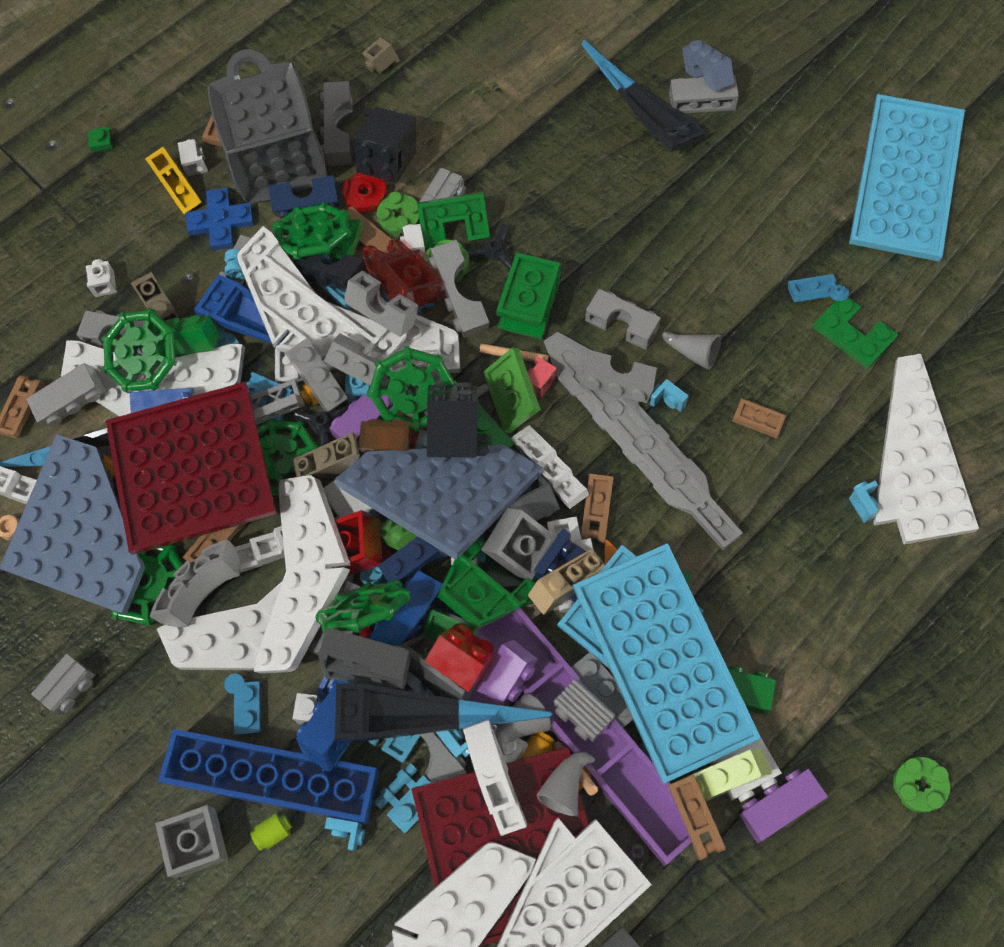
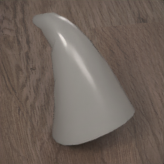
[662,332,722,370]
[495,694,551,755]
[536,752,595,816]

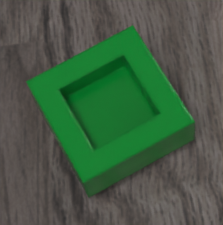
[88,127,113,152]

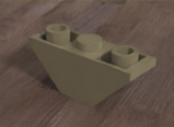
[131,272,180,321]
[293,432,360,480]

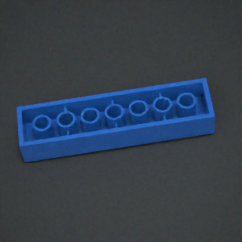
[296,570,446,772]
[158,729,381,825]

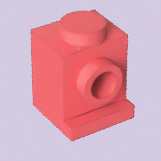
[527,356,557,399]

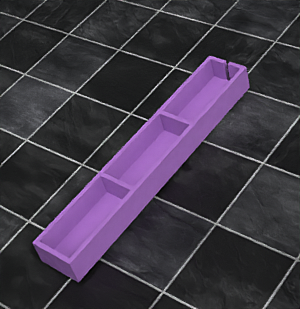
[460,609,691,866]

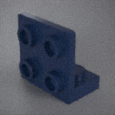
[534,528,586,603]

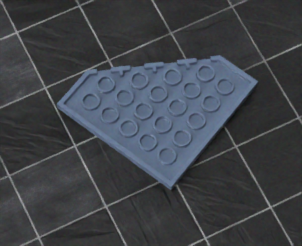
[0,434,145,615]
[335,445,543,560]

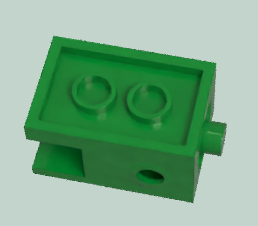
[496,252,561,340]

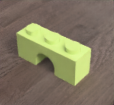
[681,748,772,802]

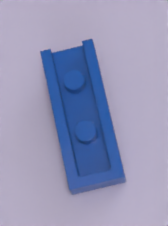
[129,388,194,413]

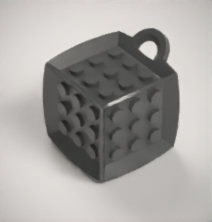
[207,49,328,203]

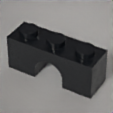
[293,254,369,292]

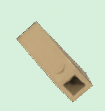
[528,549,605,615]

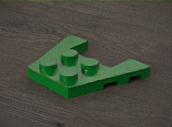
[438,538,535,630]

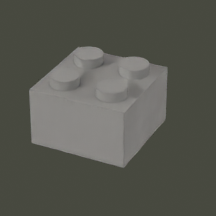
[481,508,556,580]
[155,805,228,878]

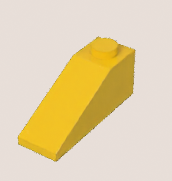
[145,147,202,215]

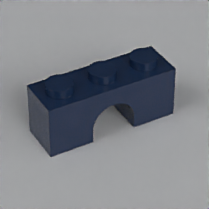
[268,176,340,219]
[378,536,448,587]

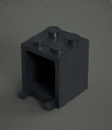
[355,106,416,184]
[427,382,489,458]

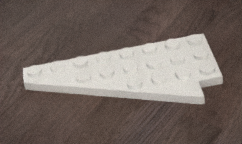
[873,354,979,544]
[497,818,651,947]

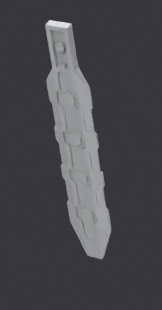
[544,332,743,550]

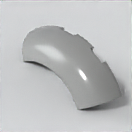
[150,540,240,627]

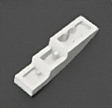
[510,425,589,509]
[0,467,37,504]
[235,526,285,573]

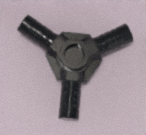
[467,224,513,271]
[294,402,348,447]

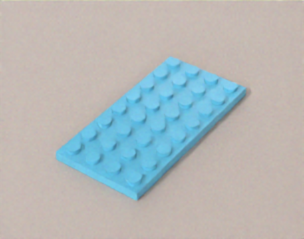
[849,94,965,262]
[572,543,761,784]

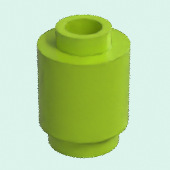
[250,812,292,851]

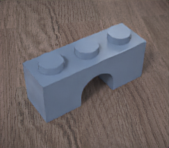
[682,40,734,91]

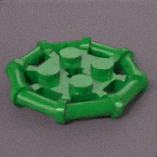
[272,202,351,260]
[101,308,177,393]
[367,346,457,432]
[257,418,320,497]
[110,544,184,627]
[315,580,411,633]

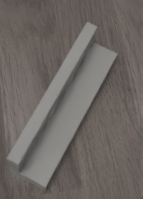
[250,379,305,425]

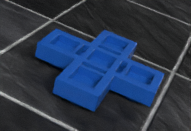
[186,188,254,251]

